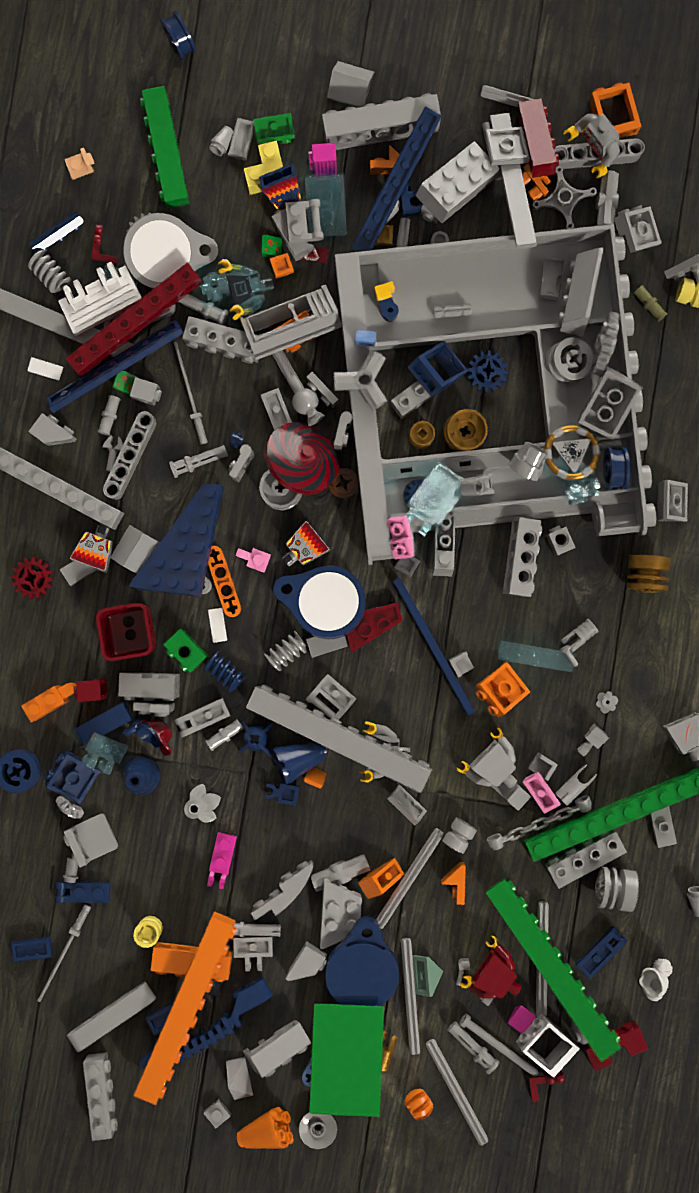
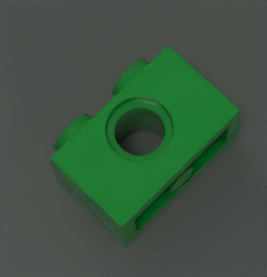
[164,629,209,673]

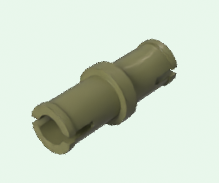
[633,285,668,322]

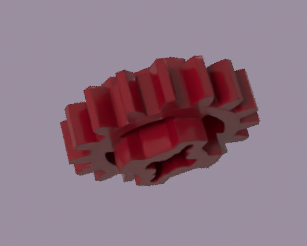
[11,557,55,599]

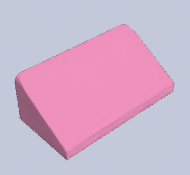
[523,772,561,814]

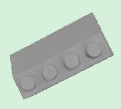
[558,248,603,336]

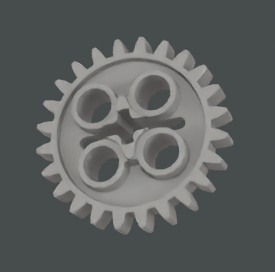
[592,312,620,376]

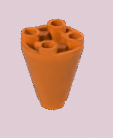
[237,1107,294,1149]

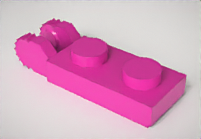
[207,832,237,889]

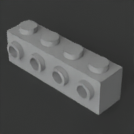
[183,316,259,364]
[545,830,627,889]
[83,1052,117,1141]

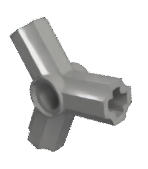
[334,350,387,410]

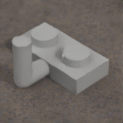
[664,254,699,283]

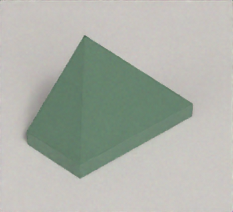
[412,955,443,997]

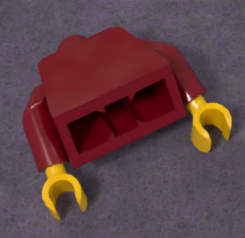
[460,936,521,999]

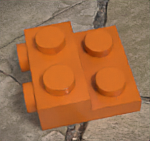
[475,662,530,717]

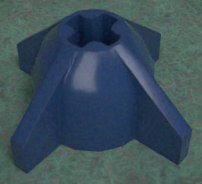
[238,721,274,757]

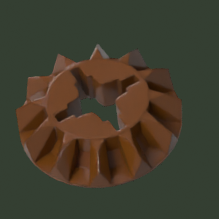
[329,468,359,499]

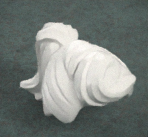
[639,959,673,1001]

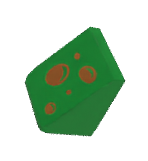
[262,235,282,258]
[113,371,139,395]

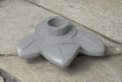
[184,784,221,823]

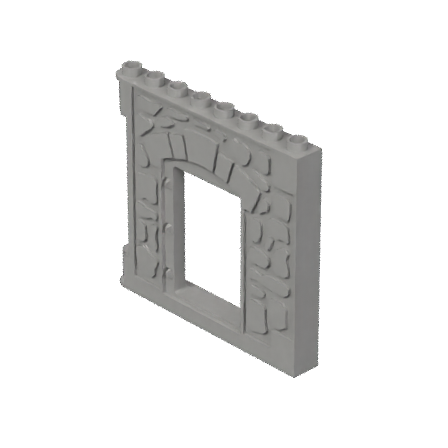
[335,224,656,565]

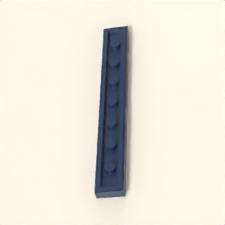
[351,106,442,252]
[47,320,183,413]
[393,577,475,715]

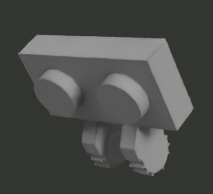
[233,936,273,971]

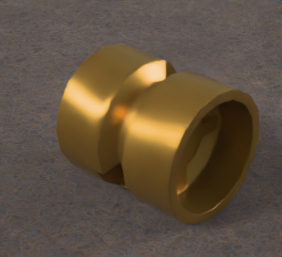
[409,421,435,450]

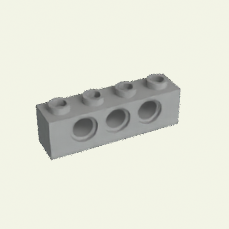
[503,517,542,597]

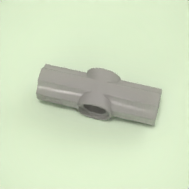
[311,854,370,892]

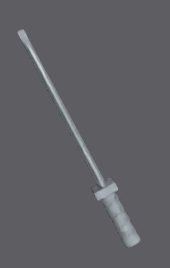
[174,341,208,445]
[37,904,91,1002]

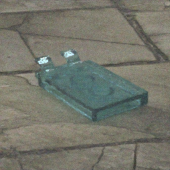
[406,462,463,536]

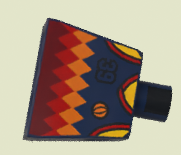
[259,163,302,210]

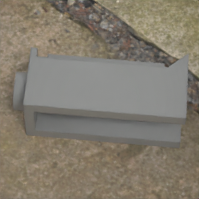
[272,208,314,261]

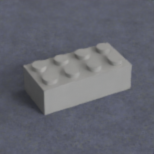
[416,141,500,223]

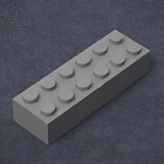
[322,93,441,150]

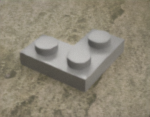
[133,701,175,716]

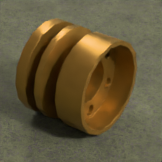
[443,409,488,452]
[627,555,670,593]

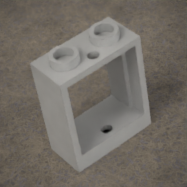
[516,1013,580,1077]

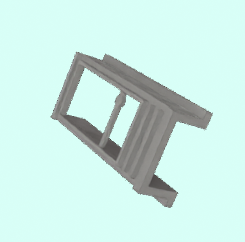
[240,285,343,360]

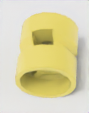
[675,277,699,308]
[134,916,163,948]

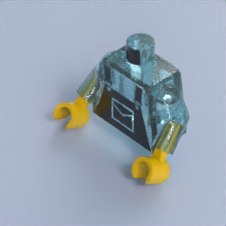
[218,259,274,320]

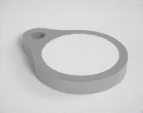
[123,213,218,288]

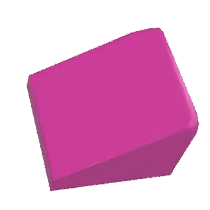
[507,1005,536,1034]

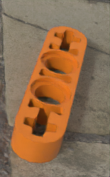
[208,546,241,617]

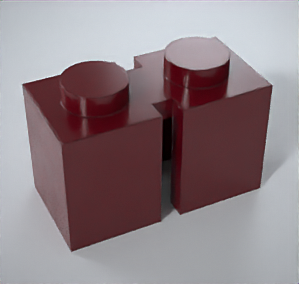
[73,679,108,702]

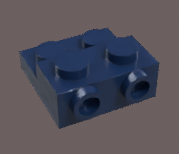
[44,750,100,804]

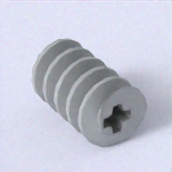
[28,250,71,293]
[264,631,307,671]

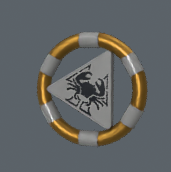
[544,425,601,480]

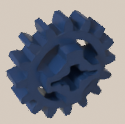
[467,351,509,393]

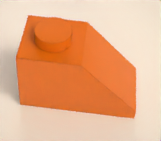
[358,858,405,899]

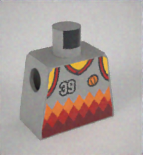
[282,521,330,566]
[70,525,113,574]

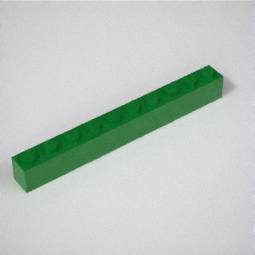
[523,767,699,862]
[486,878,621,1062]

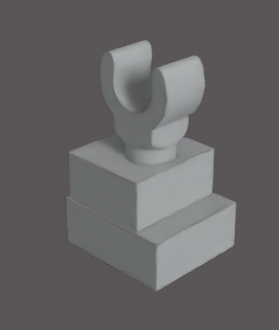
[577,724,609,756]

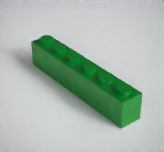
[140,86,190,208]

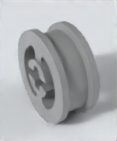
[547,337,593,383]

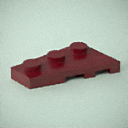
[347,603,403,653]

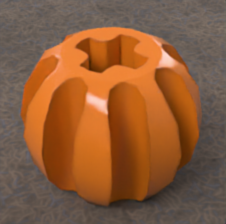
[405,1089,433,1120]

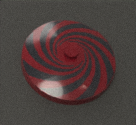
[265,422,339,495]

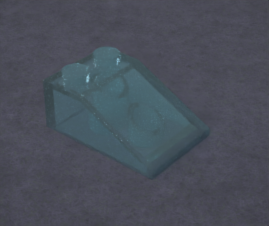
[305,172,347,236]

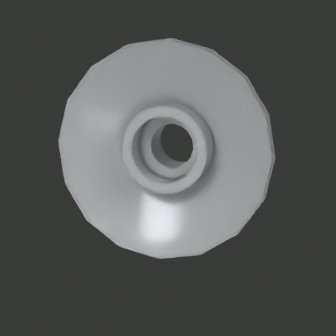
[299,1112,337,1149]

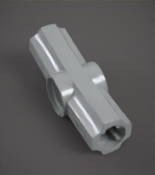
[596,170,619,226]

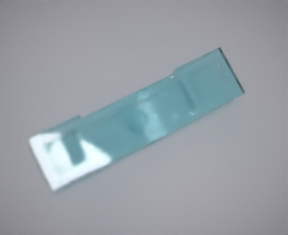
[497,640,576,673]

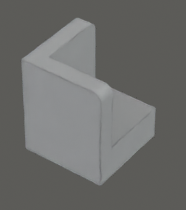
[448,651,474,678]
[528,753,557,781]

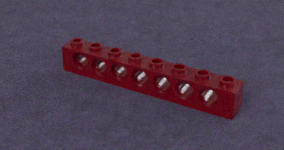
[66,262,203,376]

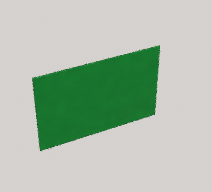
[310,1004,384,1117]

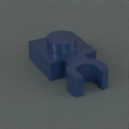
[264,783,300,806]

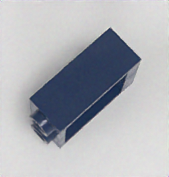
[408,341,468,398]

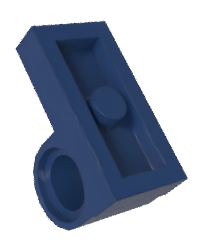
[400,179,423,217]

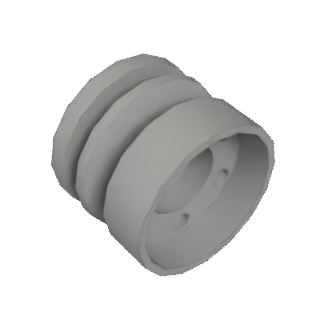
[595,866,638,912]

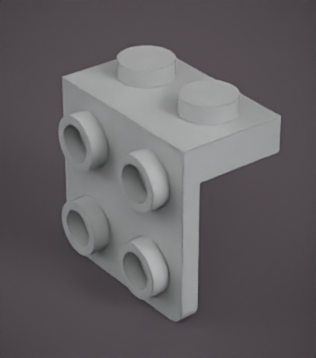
[64,813,118,867]

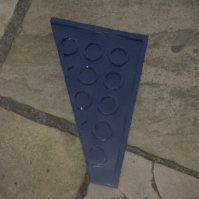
[129,483,224,597]

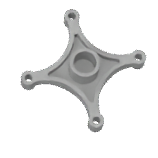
[533,166,597,229]

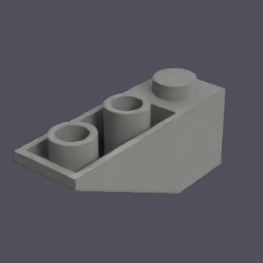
[433,514,455,576]

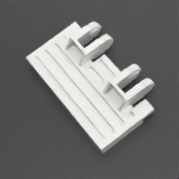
[58,262,142,336]

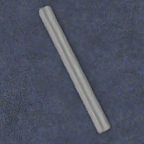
[376,828,444,929]
[536,901,549,1017]
[401,938,420,1055]
[426,1039,488,1146]

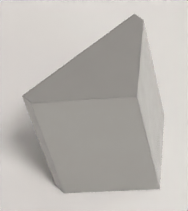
[327,61,374,108]
[657,480,688,522]
[110,525,160,574]

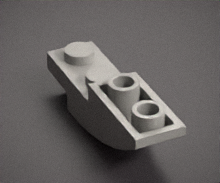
[251,860,314,920]

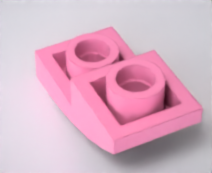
[387,515,413,559]

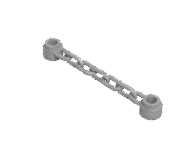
[487,796,592,850]

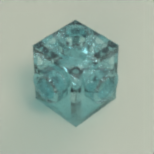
[200,272,230,302]

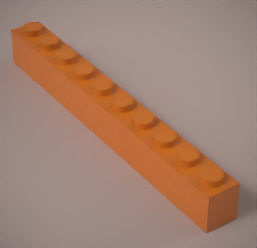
[134,911,237,1105]

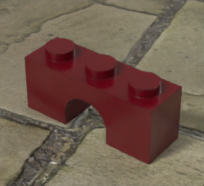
[582,1022,648,1072]

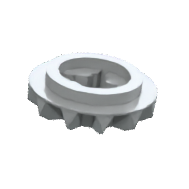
[56,795,84,818]

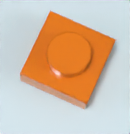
[270,253,294,278]

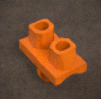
[522,164,551,202]

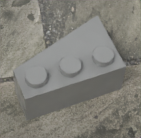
[119,672,180,701]
[243,1020,311,1078]

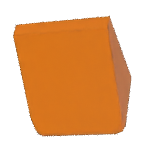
[304,767,327,788]

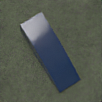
[75,702,134,745]

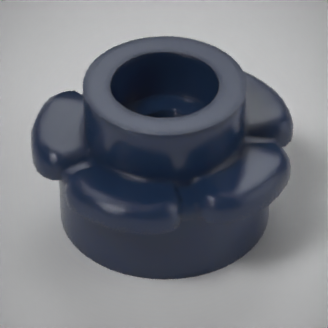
[229,432,244,450]

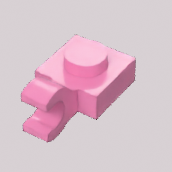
[236,548,271,573]

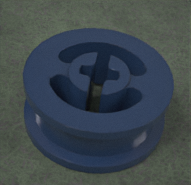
[160,11,196,60]
[603,447,630,490]
[0,749,41,793]

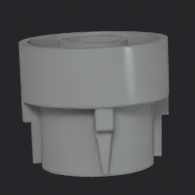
[509,442,548,481]

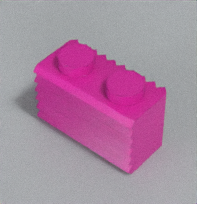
[309,143,337,176]

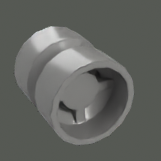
[442,817,477,854]

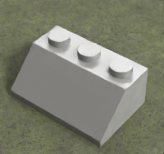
[578,367,642,440]

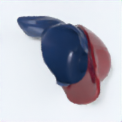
[122,717,172,756]

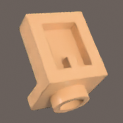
[64,148,95,180]

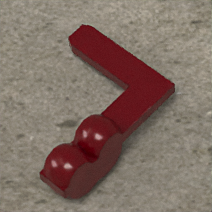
[91,224,118,264]
[529,1071,565,1102]

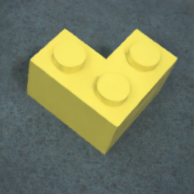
[244,141,283,195]

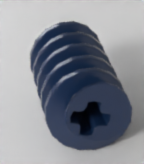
[204,651,247,693]

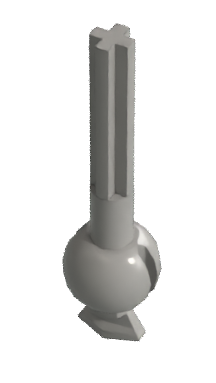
[272,350,325,426]

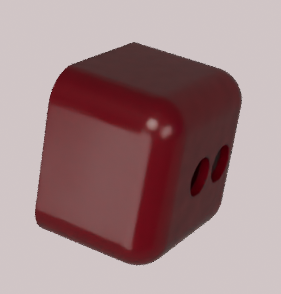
[96,603,157,661]

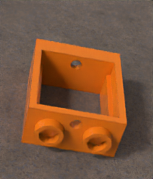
[589,83,641,139]

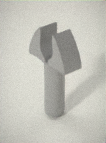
[103,435,123,472]

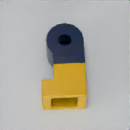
[374,281,399,322]

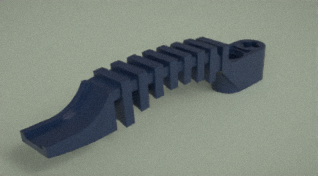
[139,977,273,1068]

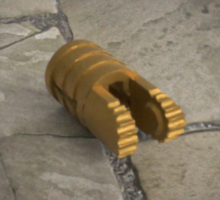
[382,1031,398,1071]

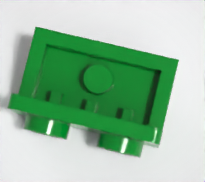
[253,113,295,144]

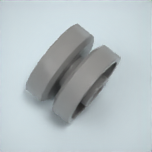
[259,470,302,511]

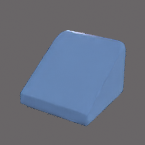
[356,330,376,347]

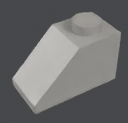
[285,941,327,981]

